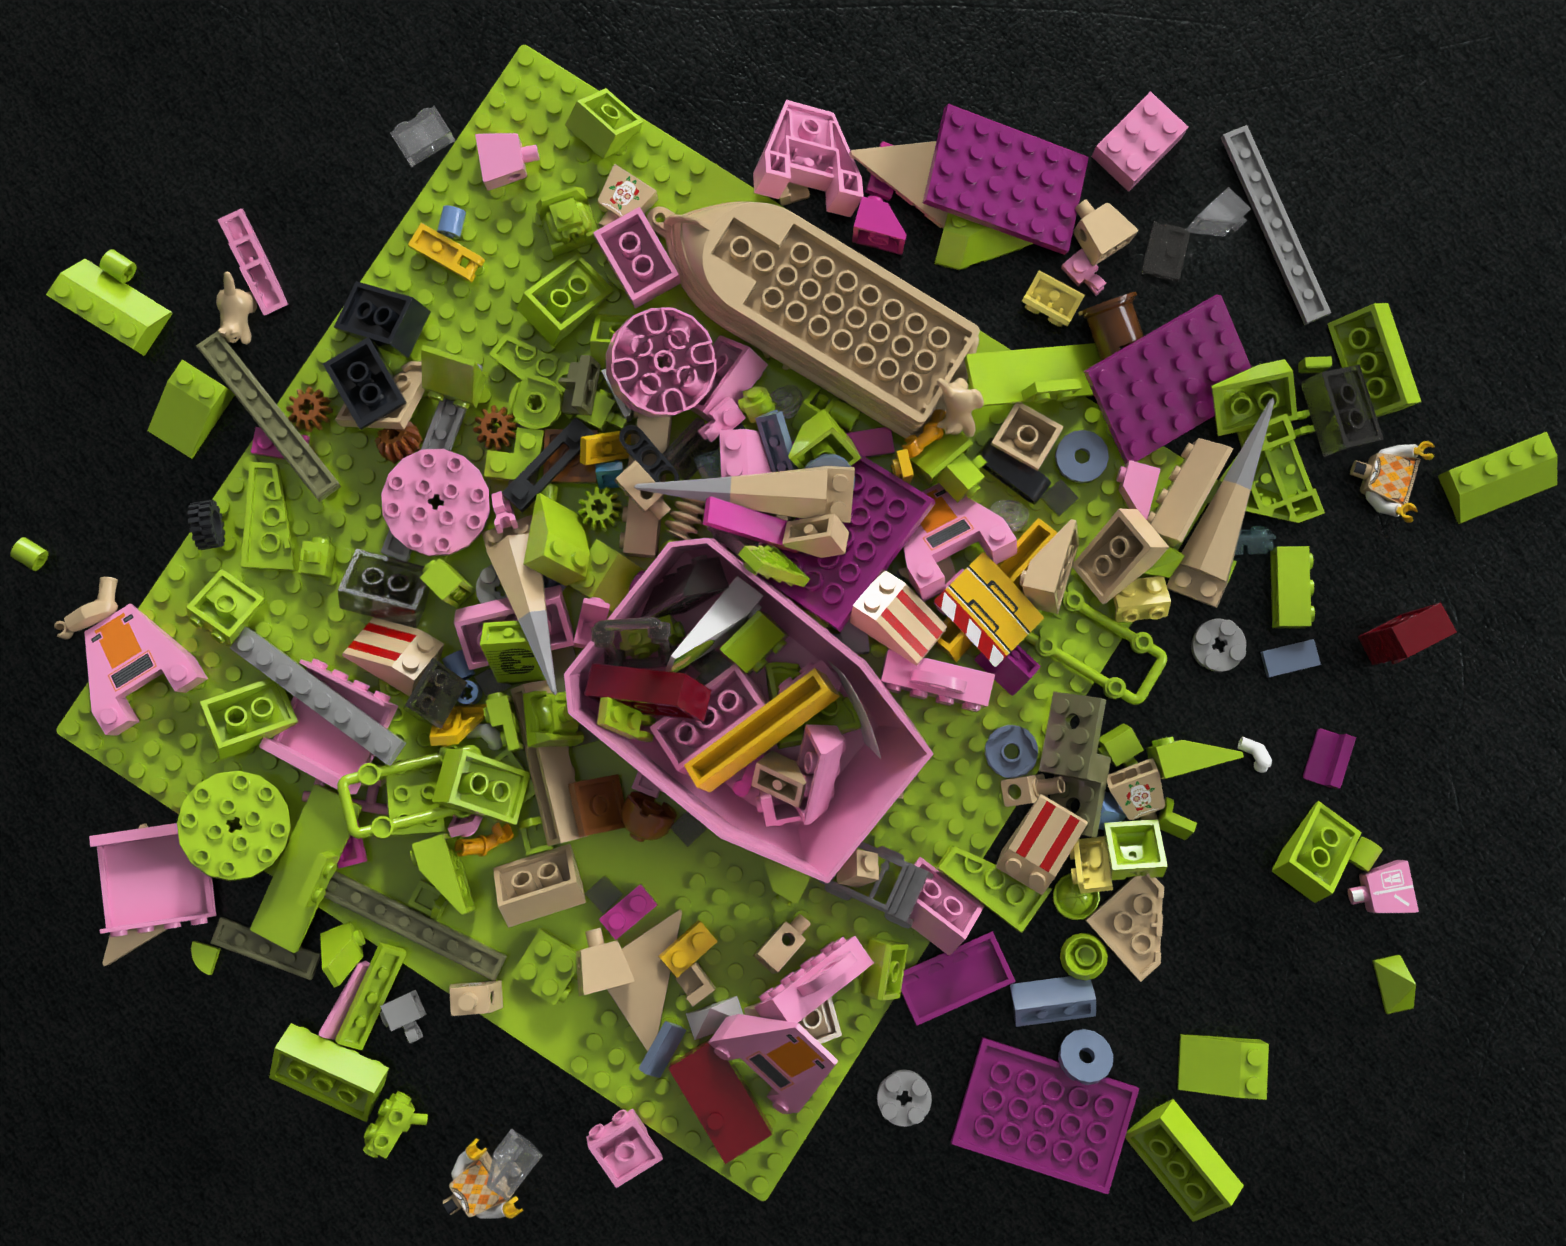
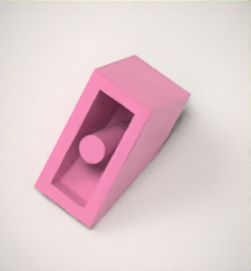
[1116,460,1160,520]

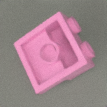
[586,1108,663,1188]

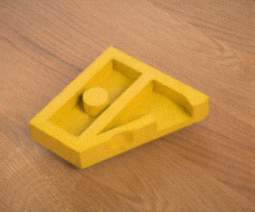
[429,704,487,747]

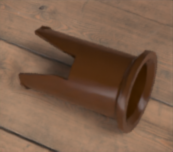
[1078,292,1144,361]

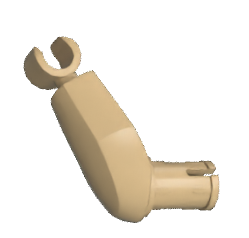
[54,577,118,640]

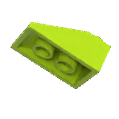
[517,253,614,346]
[421,345,487,410]
[1211,359,1298,436]
[147,360,234,459]
[523,493,590,586]
[200,678,298,760]
[1146,736,1244,779]
[432,749,530,825]
[1272,801,1362,903]
[410,833,476,915]
[1177,1034,1269,1100]

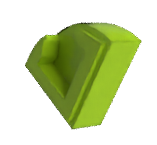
[191,941,221,975]

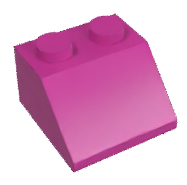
[852,196,906,255]

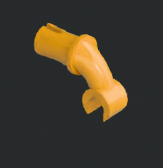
[901,409,946,458]
[455,822,514,857]

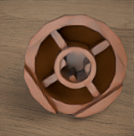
[621,791,677,842]

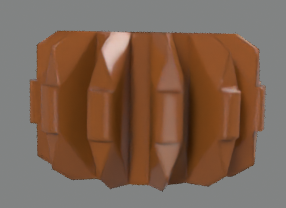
[286,387,333,433]
[473,405,519,451]
[375,421,423,464]

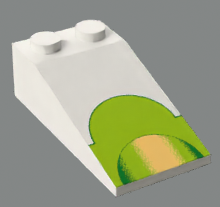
[665,576,763,673]

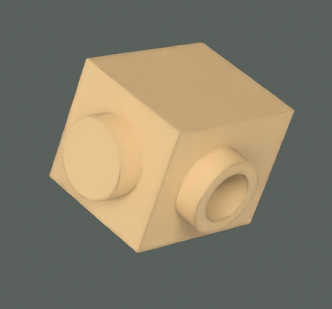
[837,849,879,888]

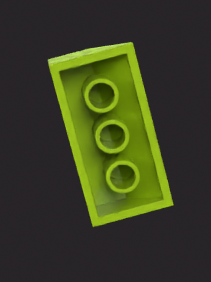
[46,259,173,356]
[1328,303,1421,422]
[1438,432,1557,524]
[269,1023,389,1122]
[1125,1099,1244,1222]

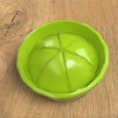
[1053,873,1100,920]
[1060,933,1108,980]

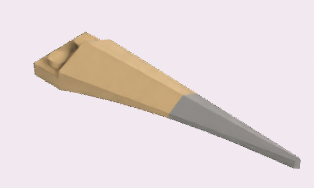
[1167,398,1274,608]
[634,466,855,523]
[482,515,557,695]

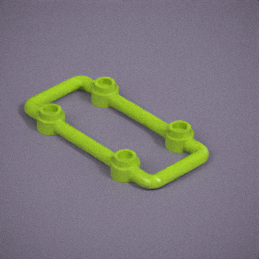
[1024,590,1167,705]
[337,745,482,839]

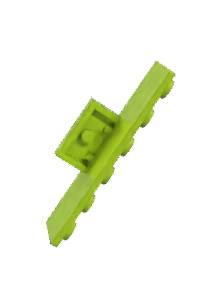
[964,343,1101,407]
[376,674,445,836]
[250,784,362,953]

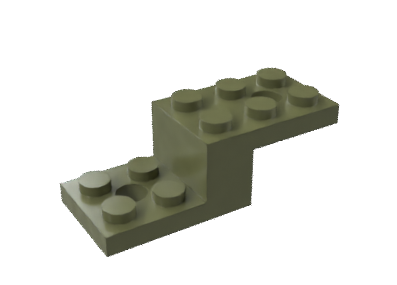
[1039,691,1111,838]

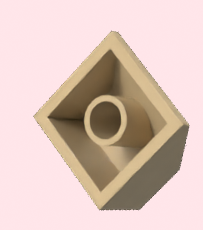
[991,403,1063,471]

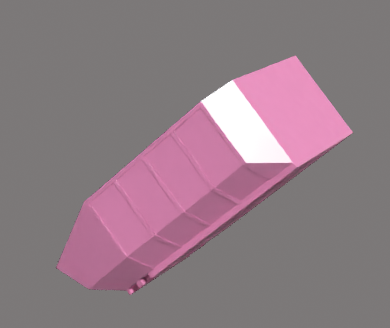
[564,538,933,883]

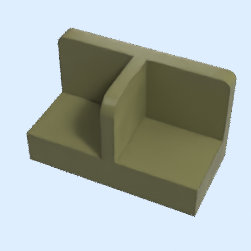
[558,355,601,415]

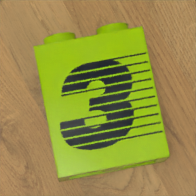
[480,621,553,683]

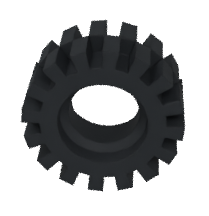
[188,499,225,550]

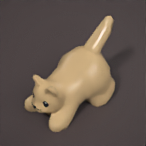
[216,271,257,345]
[937,378,984,437]

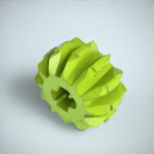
[578,486,623,532]

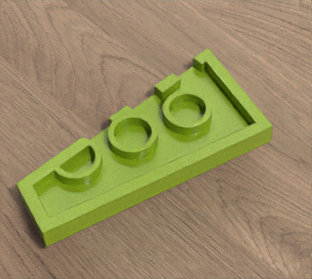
[489,334,605,421]
[241,462,296,571]
[738,545,810,587]
[936,846,1052,933]

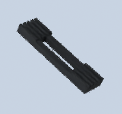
[502,417,595,513]

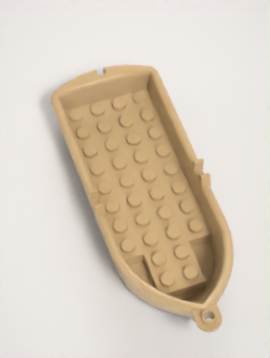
[647,202,980,438]

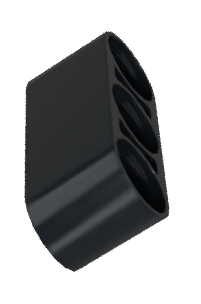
[619,425,680,482]
[974,438,1051,505]

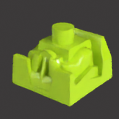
[536,187,599,257]
[523,691,584,748]
[1104,819,1168,880]

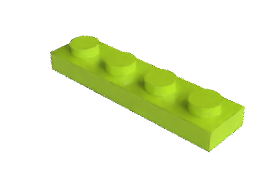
[335,942,407,1050]

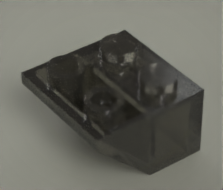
[403,658,468,729]

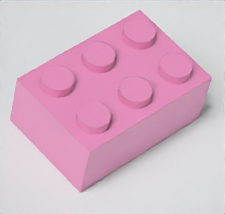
[1091,91,1188,191]
[593,207,681,309]

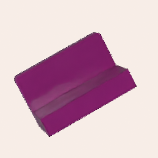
[974,645,1041,696]
[1303,729,1356,789]

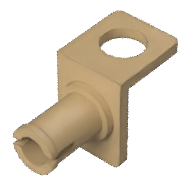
[1001,774,1066,807]

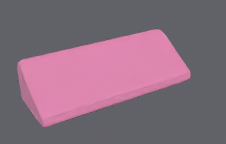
[319,961,370,1040]

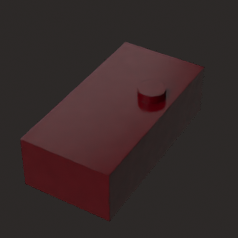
[1358,603,1457,665]
[584,663,712,722]
[668,1038,773,1164]

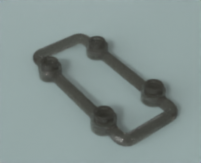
[591,617,678,669]

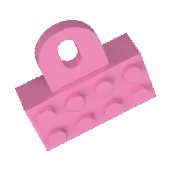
[880,649,995,712]
[754,936,874,1023]

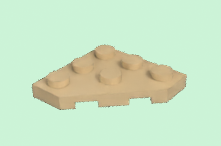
[335,361,425,429]
[1085,873,1164,982]

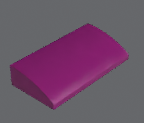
[901,931,1016,1026]

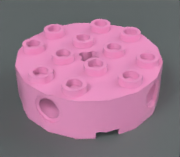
[606,308,717,417]
[381,449,490,556]

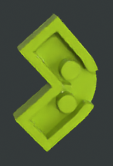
[484,427,545,481]

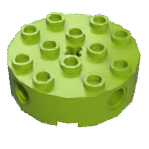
[177,770,291,881]

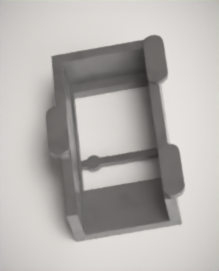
[819,842,934,928]

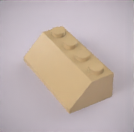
[1147,438,1233,548]

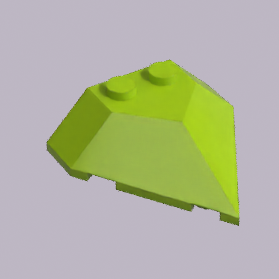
[935,213,1033,270]
[1204,413,1325,523]

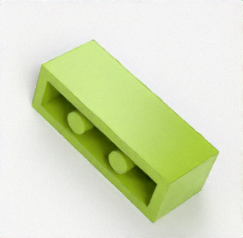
[1270,546,1315,628]
[420,558,476,609]

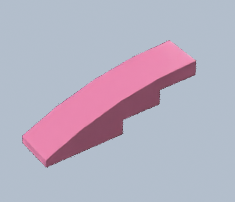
[218,209,288,316]

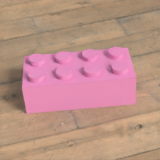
[454,585,574,670]
[650,664,768,776]

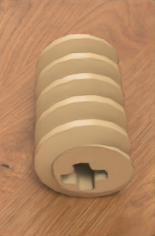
[665,497,705,540]

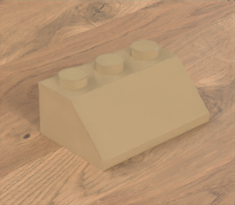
[493,844,586,928]

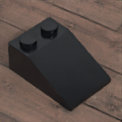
[334,281,431,358]
[323,337,407,430]

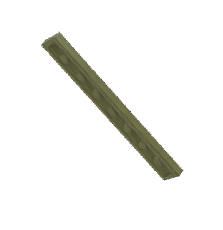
[196,331,341,502]
[324,871,507,981]

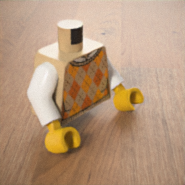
[1350,441,1435,523]
[443,1139,523,1219]

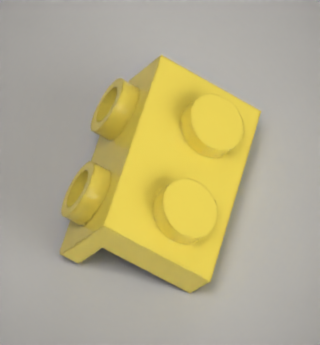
[1022,270,1085,327]
[1113,576,1171,623]
[1069,836,1113,894]

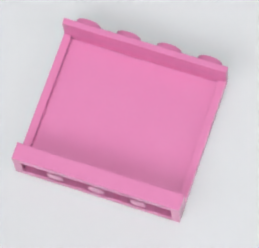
[259,658,398,794]
[89,823,216,937]

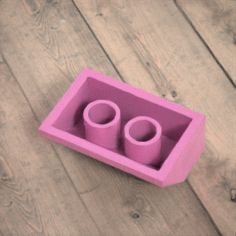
[690,335,768,422]
[719,429,773,514]
[796,724,846,825]
[885,857,984,956]

